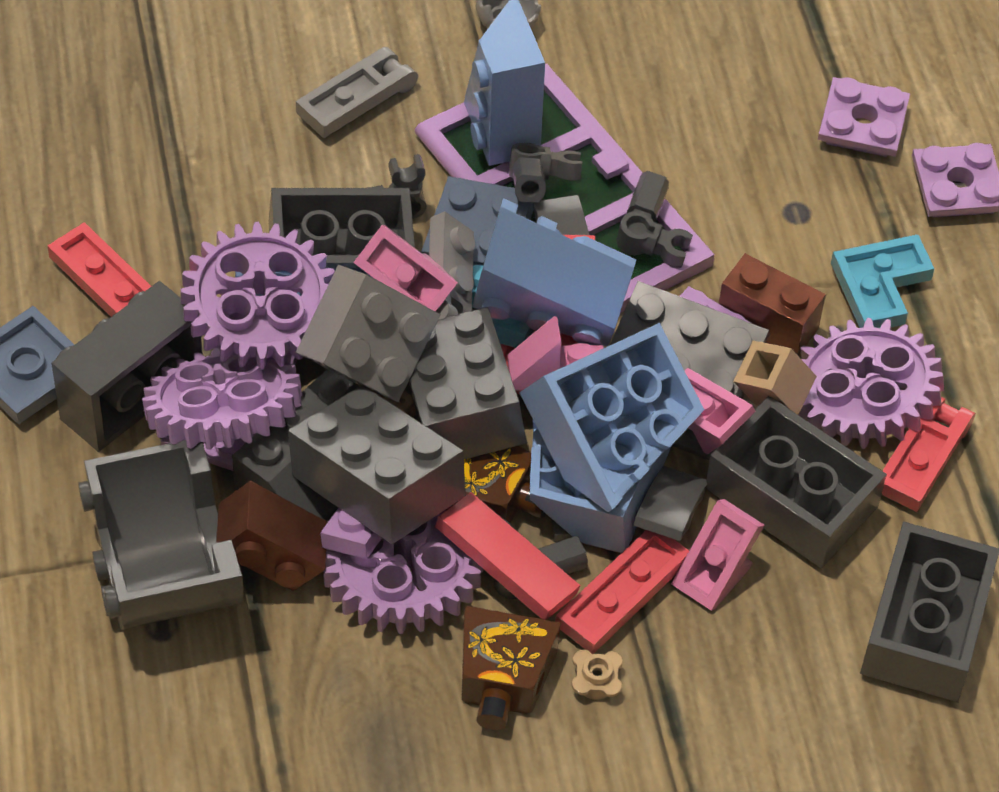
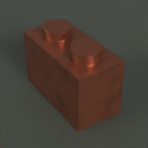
[719,253,826,356]
[216,481,328,591]

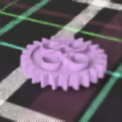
[181,222,335,369]
[799,318,944,449]
[142,348,302,449]
[323,509,483,634]

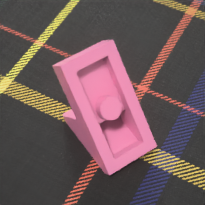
[353,225,458,312]
[508,316,604,390]
[685,368,756,454]
[671,499,765,611]

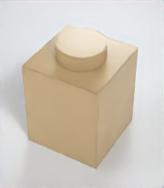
[733,341,817,415]

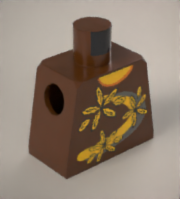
[446,445,546,523]
[462,606,560,730]

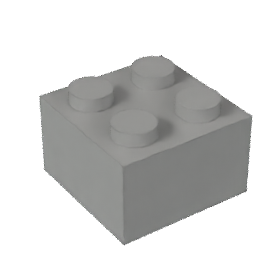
[296,265,441,402]

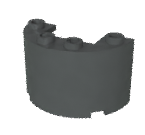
[78,440,243,630]

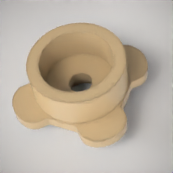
[572,649,623,700]

